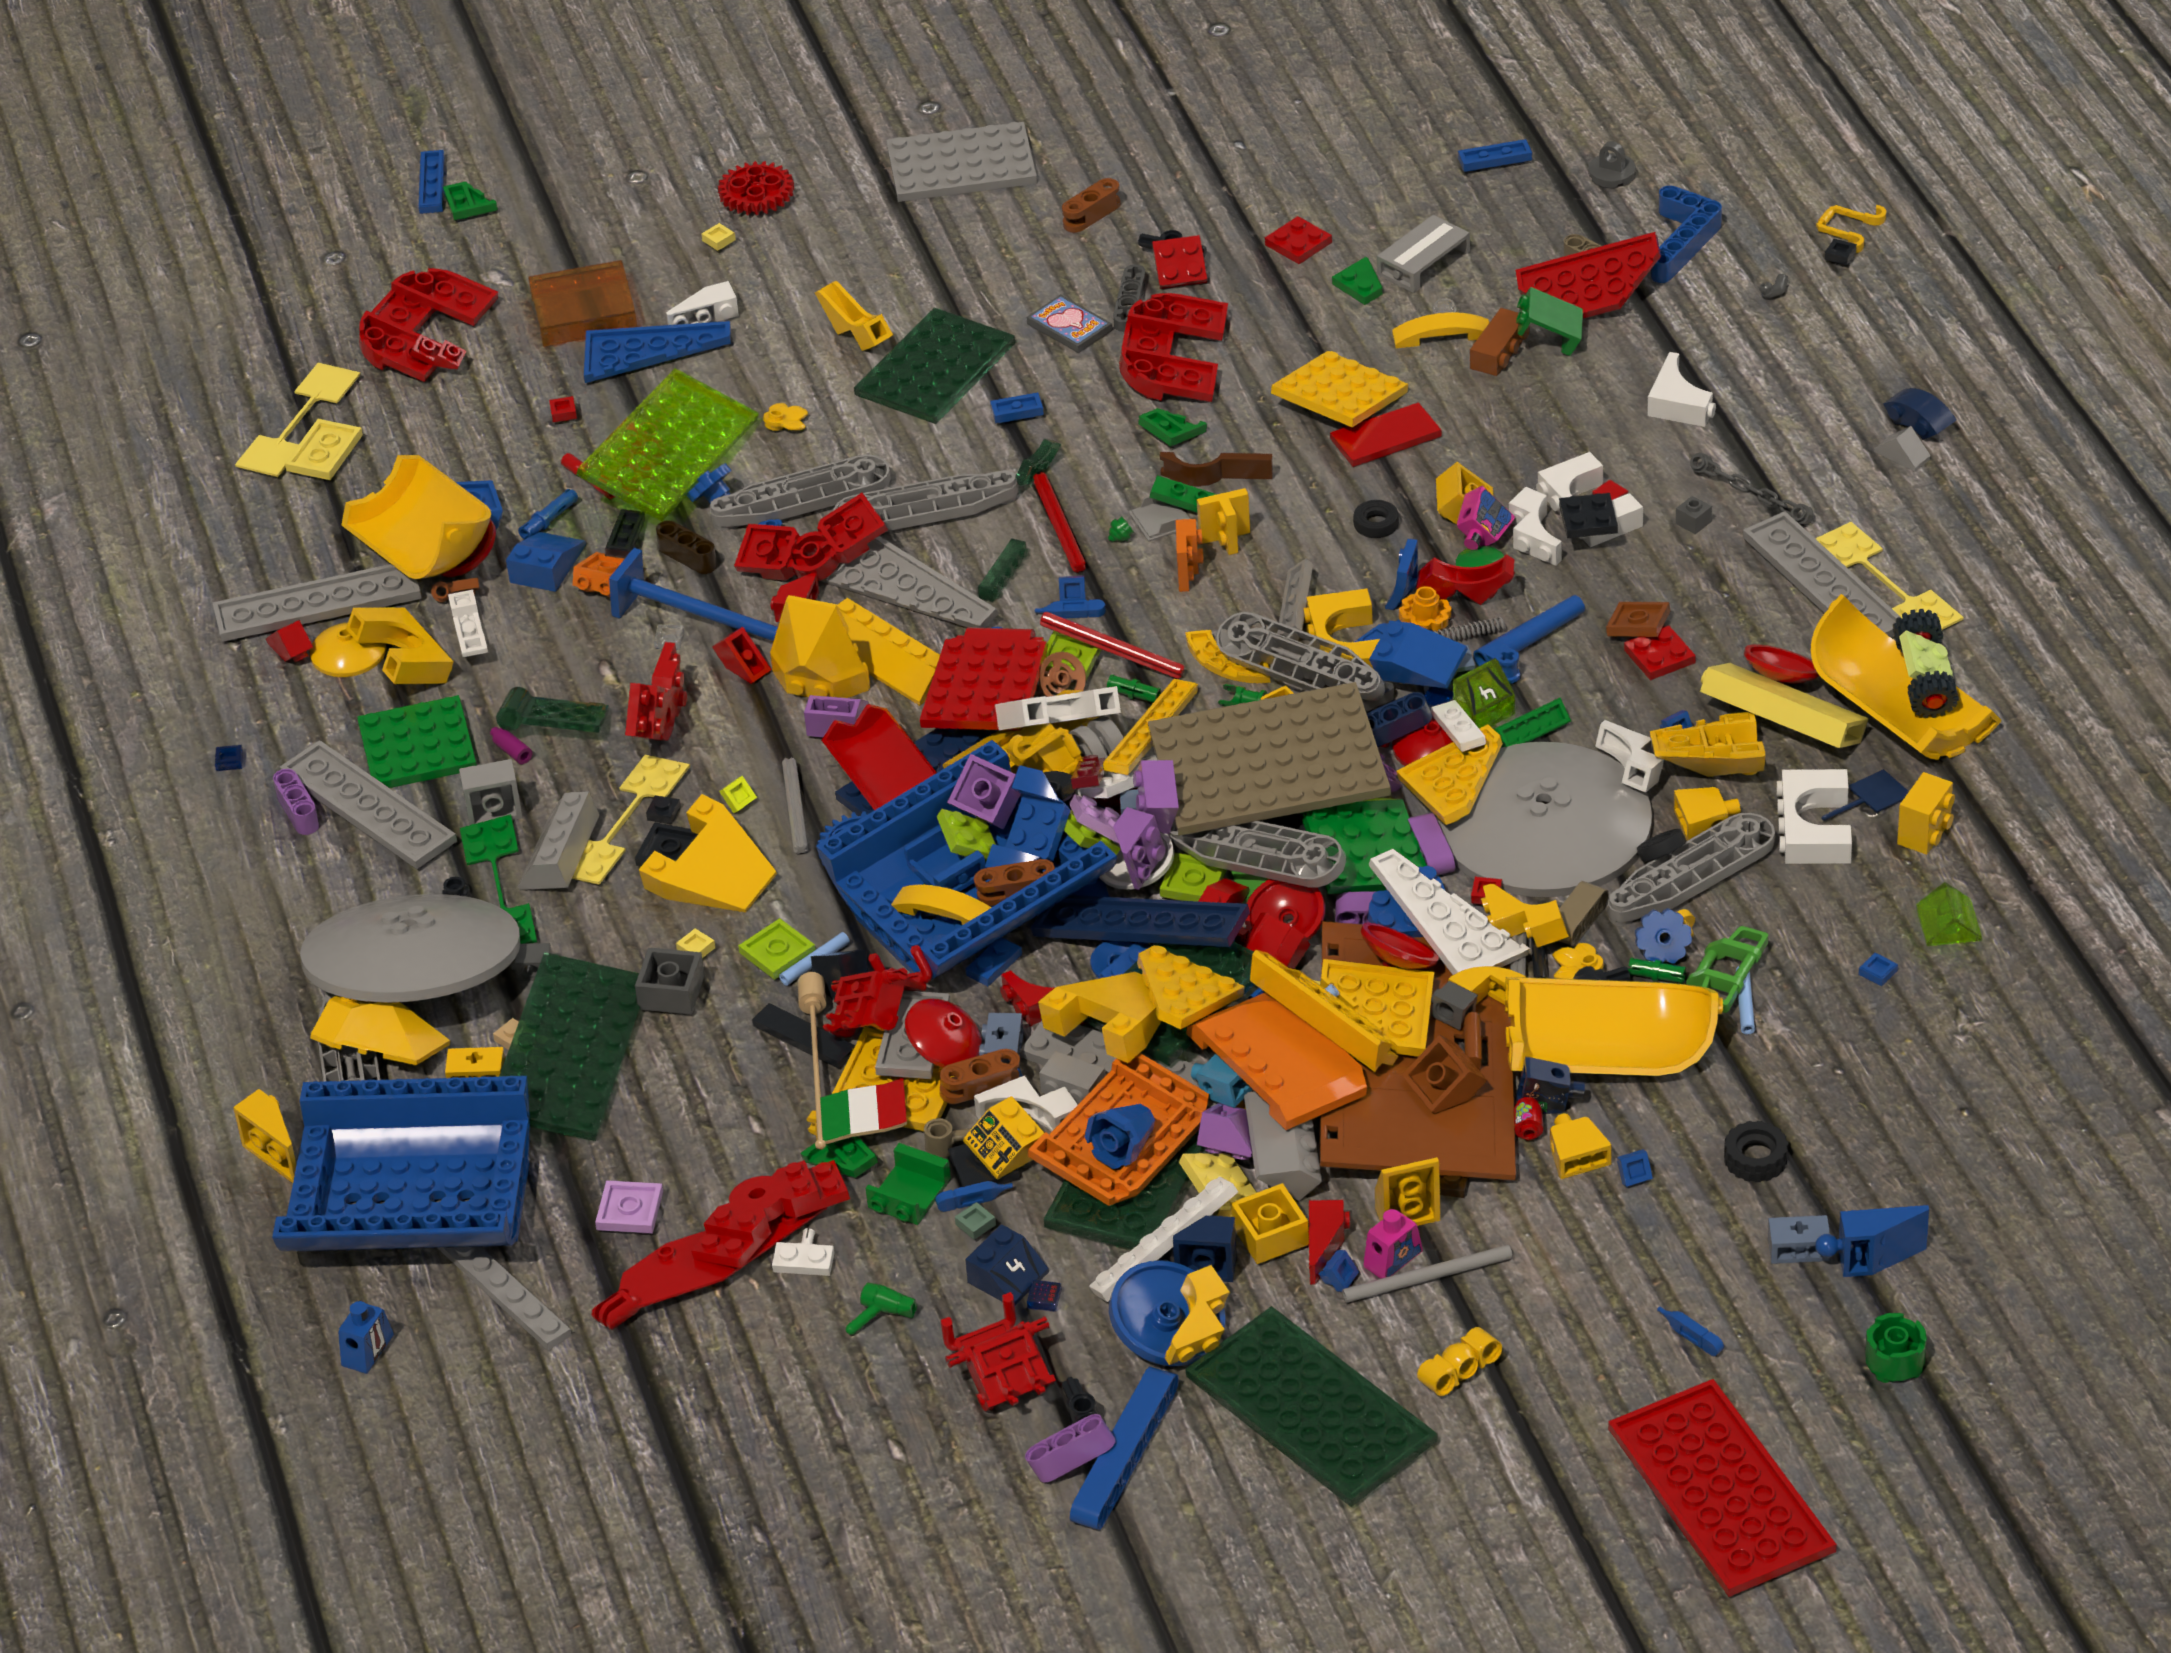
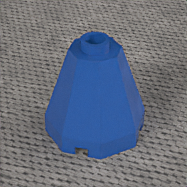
[1084,1104,1155,1169]

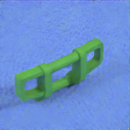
[1686,926,1768,1013]

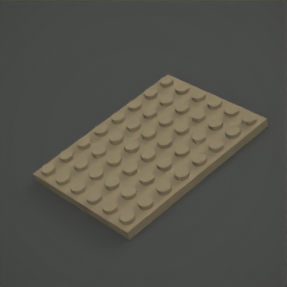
[1148,682,1391,836]

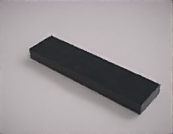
[752,1003,855,1069]

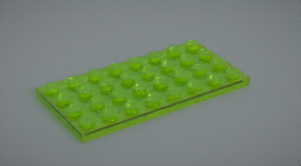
[576,368,759,522]

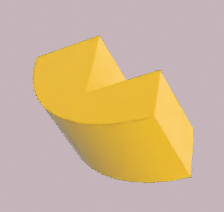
[1448,966,1526,1005]

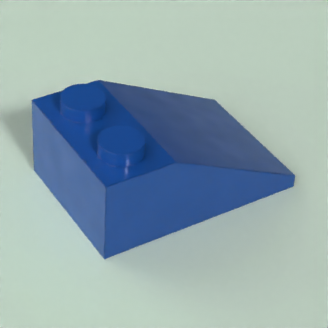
[506,532,586,592]
[1369,620,1468,688]

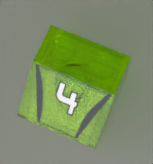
[1453,658,1515,728]

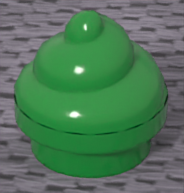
[1108,516,1134,542]

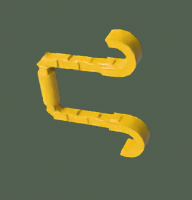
[1816,205,1886,254]
[1008,727,1083,774]

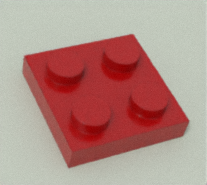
[1265,216,1332,264]
[1152,235,1207,289]
[1624,626,1696,680]

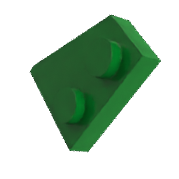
[443,181,498,220]
[1332,257,1383,305]
[1138,408,1207,446]
[800,1136,878,1178]

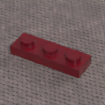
[1071,755,1106,789]

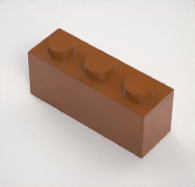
[1470,308,1530,376]

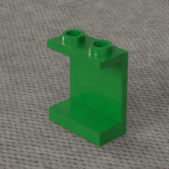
[1516,287,1583,356]
[866,1143,951,1225]

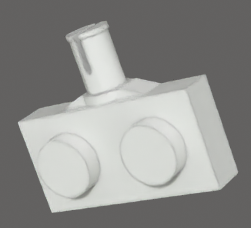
[772,1228,835,1276]

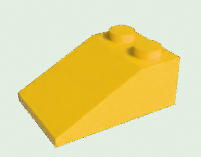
[233,1089,297,1183]
[1375,1157,1440,1226]

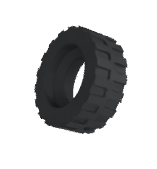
[1724,1121,1788,1182]

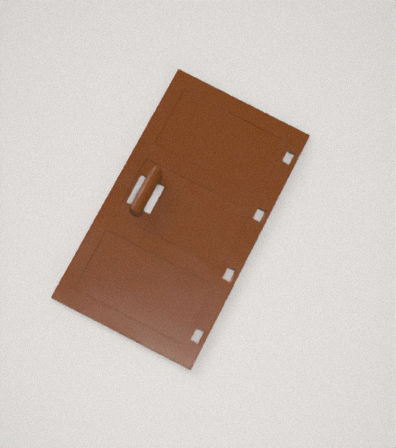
[1320,921,1516,1180]

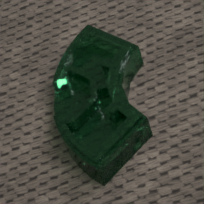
[1015,439,1061,486]

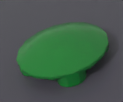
[1456,546,1504,567]

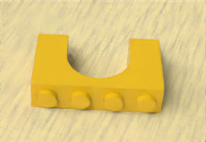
[1303,588,1380,671]
[346,608,454,684]

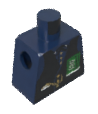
[1516,1057,1585,1114]

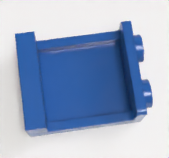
[904,827,986,892]

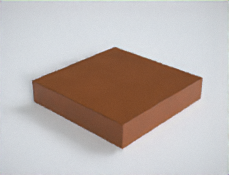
[1606,602,1671,637]

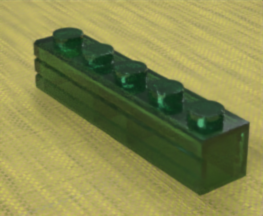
[978,538,1028,602]

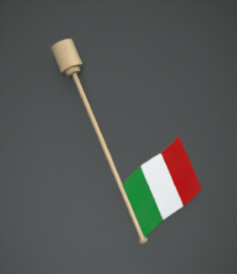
[797,972,907,1149]

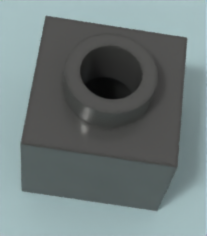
[1676,496,1712,534]

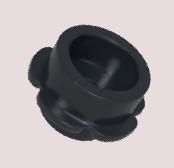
[442,877,469,896]

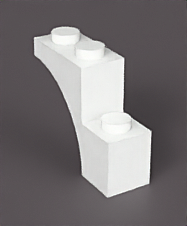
[1509,487,1562,566]
[1595,720,1664,792]
[974,1075,1078,1132]

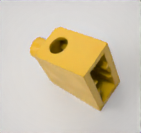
[1674,787,1741,841]
[1550,1113,1611,1179]

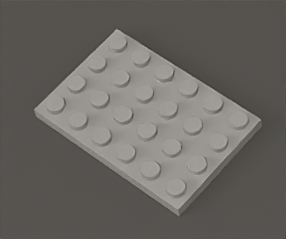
[886,122,1037,202]

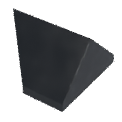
[811,949,868,1000]

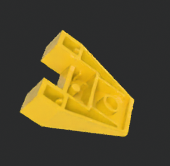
[639,794,777,913]
[1038,972,1161,1063]

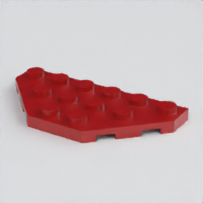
[1515,232,1661,319]

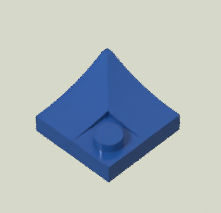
[1385,539,1418,610]

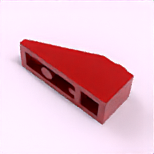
[1309,1200,1350,1285]

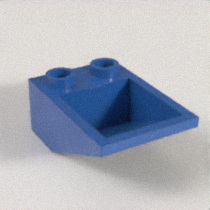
[1815,1205,1929,1277]

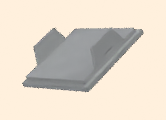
[1128,497,1190,542]

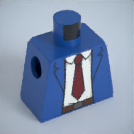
[338,1301,394,1374]

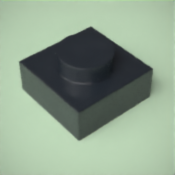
[1825,239,1857,265]
[646,795,681,824]

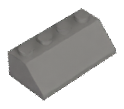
[518,791,599,890]
[1244,1092,1322,1201]

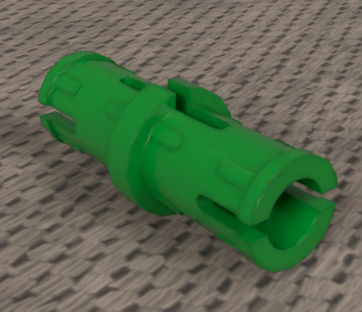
[1107,674,1161,703]
[1628,957,1686,984]

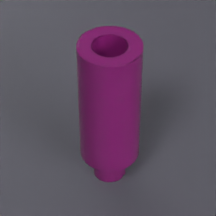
[490,727,532,764]

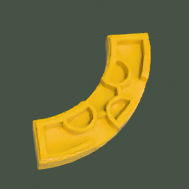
[1185,630,1270,683]

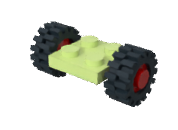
[1893,609,1959,718]

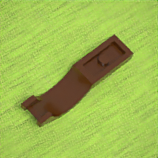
[1160,452,1273,487]

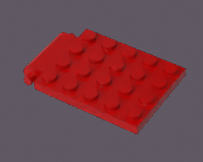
[919,628,1047,730]

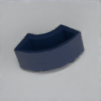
[1883,388,1957,440]

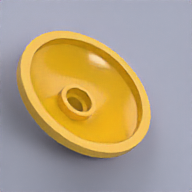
[310,622,387,677]

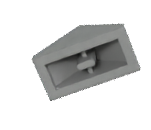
[1874,426,1930,472]

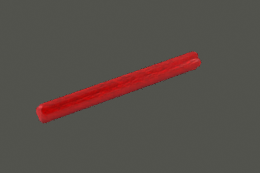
[1033,472,1086,573]
[1040,612,1185,679]

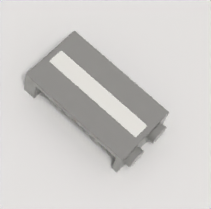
[1377,215,1470,293]

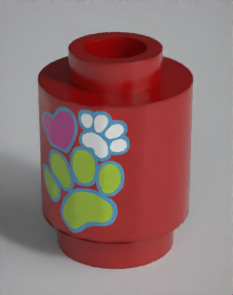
[1513,1097,1543,1140]

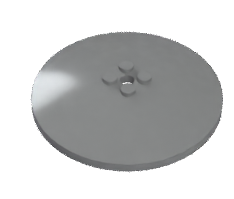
[1436,742,1652,897]
[300,894,520,1002]

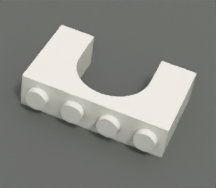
[1536,452,1643,547]
[995,686,1121,731]
[1776,769,1852,864]

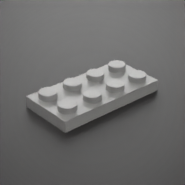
[875,990,950,1079]

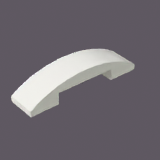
[448,590,488,657]

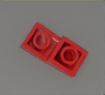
[409,334,466,369]

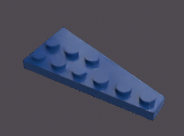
[584,321,731,383]

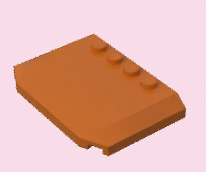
[1186,992,1367,1130]
[1028,1053,1209,1206]

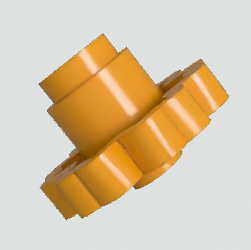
[1399,587,1451,632]

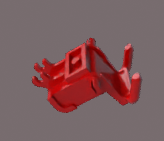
[823,945,933,1038]
[940,1292,1056,1411]

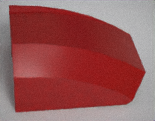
[1235,913,1311,987]

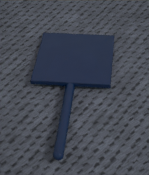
[1821,769,1909,821]

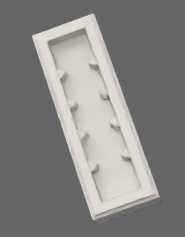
[1431,700,1486,752]

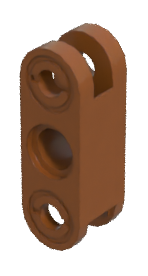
[1062,178,1121,233]
[974,859,1055,906]
[939,1049,1020,1104]

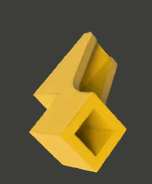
[814,281,893,351]
[1481,884,1569,948]
[1165,1265,1230,1365]

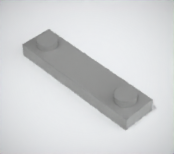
[1277,558,1313,637]

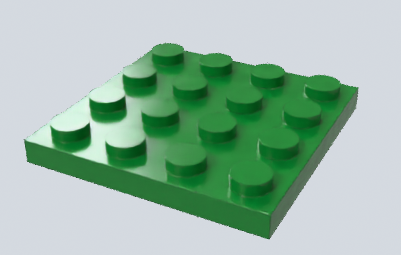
[357,695,477,788]
[1300,799,1427,894]

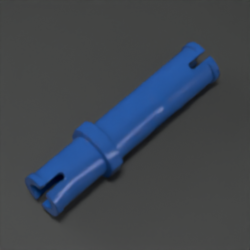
[518,489,578,539]

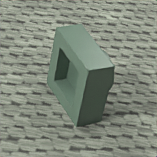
[955,1202,996,1240]

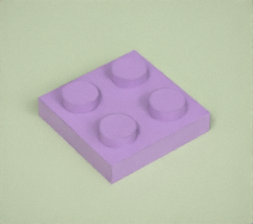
[1069,794,1120,844]
[595,1180,663,1233]

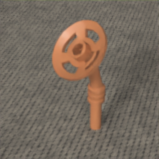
[1039,652,1086,697]

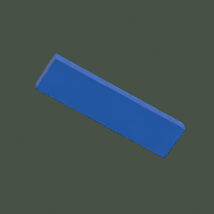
[419,150,445,214]

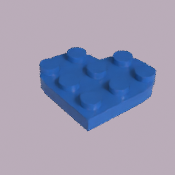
[1368,866,1445,938]

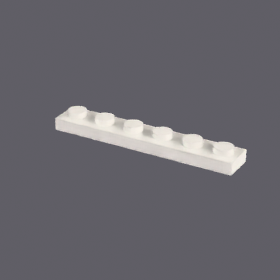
[1089,1177,1238,1302]

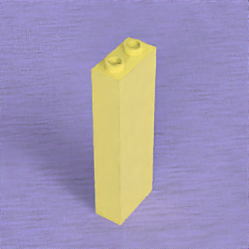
[1700,663,1869,748]

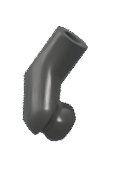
[1759,274,1788,299]

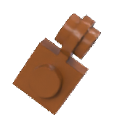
[431,577,480,602]

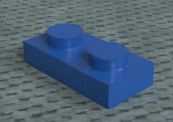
[990,392,1044,424]
[966,937,1022,987]

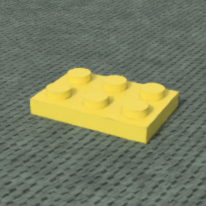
[285,419,363,480]
[1179,1153,1257,1217]

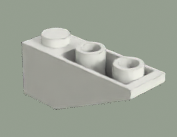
[666,281,739,325]

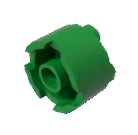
[1865,1313,1927,1383]

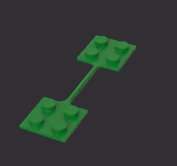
[460,814,537,944]

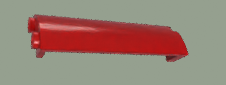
[821,704,937,810]

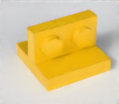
[1197,488,1250,555]

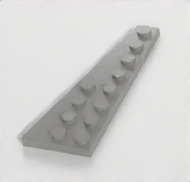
[821,536,998,628]

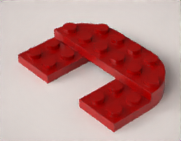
[359,268,498,382]
[1119,293,1228,402]

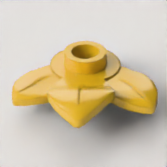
[763,403,808,431]
[1552,943,1604,979]

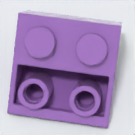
[804,695,869,737]
[1113,807,1166,890]
[1197,1103,1253,1160]

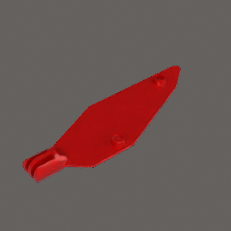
[591,1207,827,1330]

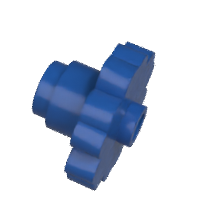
[686,463,732,504]
[1635,908,1692,963]

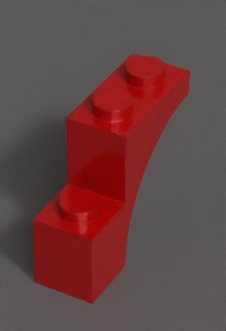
[1416,554,1515,605]
[1000,970,1096,1027]

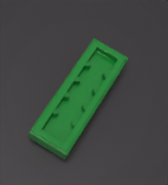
[1149,475,1217,513]
[1494,697,1571,748]

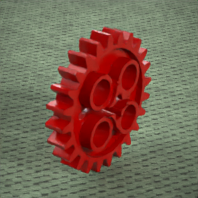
[718,161,794,215]

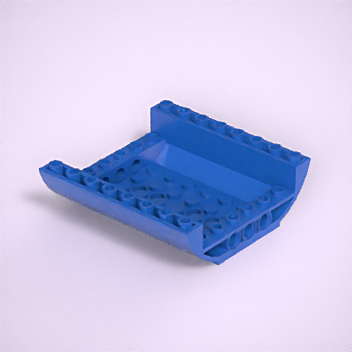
[816,740,1117,980]
[272,1076,530,1252]

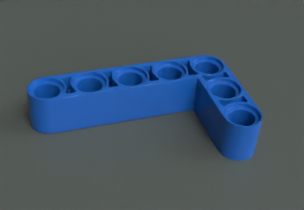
[1651,185,1722,283]

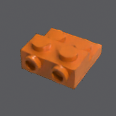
[1176,519,1203,592]
[572,552,625,597]

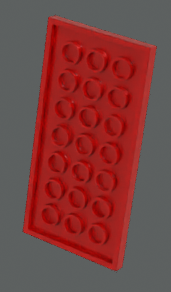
[1608,1379,1837,1597]

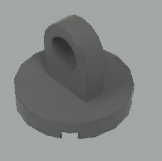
[1588,141,1636,188]

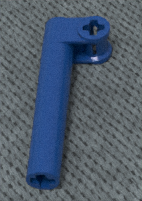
[1473,595,1585,684]

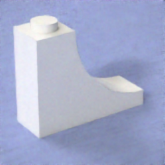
[1648,352,1716,427]

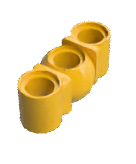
[1417,1327,1502,1396]

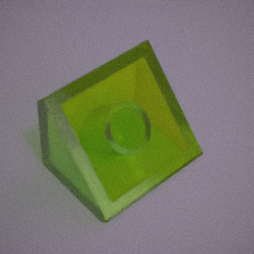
[1916,882,1982,946]

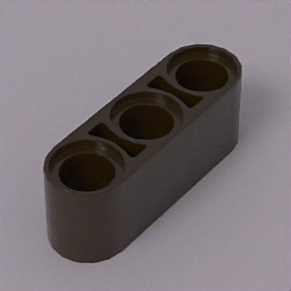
[656,520,717,574]

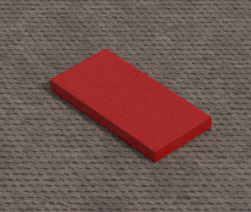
[1330,402,1442,467]

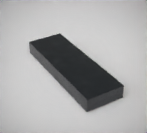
[605,509,645,558]

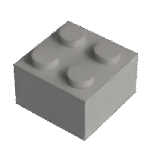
[459,759,523,825]

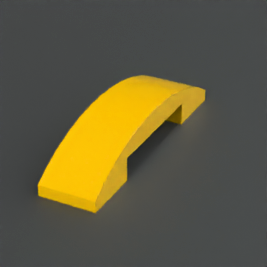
[1392,312,1489,348]
[891,885,992,925]

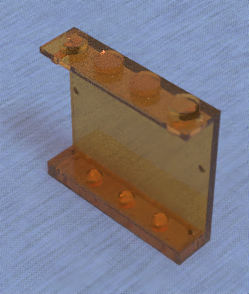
[528,260,637,347]

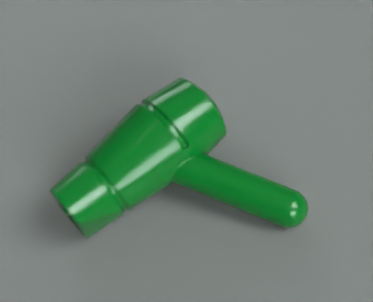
[845,1282,917,1335]

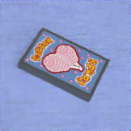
[1027,294,1112,353]

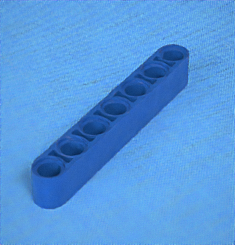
[1070,1366,1179,1530]

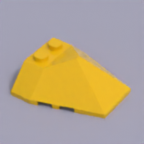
[770,595,870,698]
[1650,712,1766,777]
[310,995,450,1065]

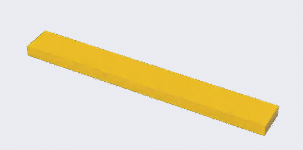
[1103,679,1198,775]

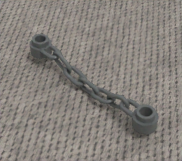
[1690,453,1814,526]

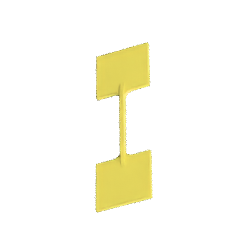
[235,363,361,477]
[1815,522,1964,630]
[572,755,690,885]

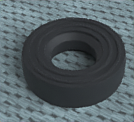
[1353,500,1399,538]
[1637,829,1686,862]

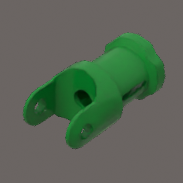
[1218,684,1267,707]

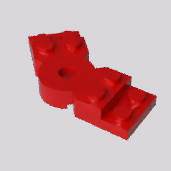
[734,492,888,581]
[625,642,687,741]
[691,1160,850,1268]

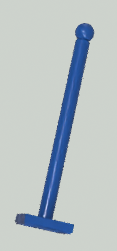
[609,548,778,641]

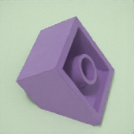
[947,754,1021,830]
[1133,760,1179,834]

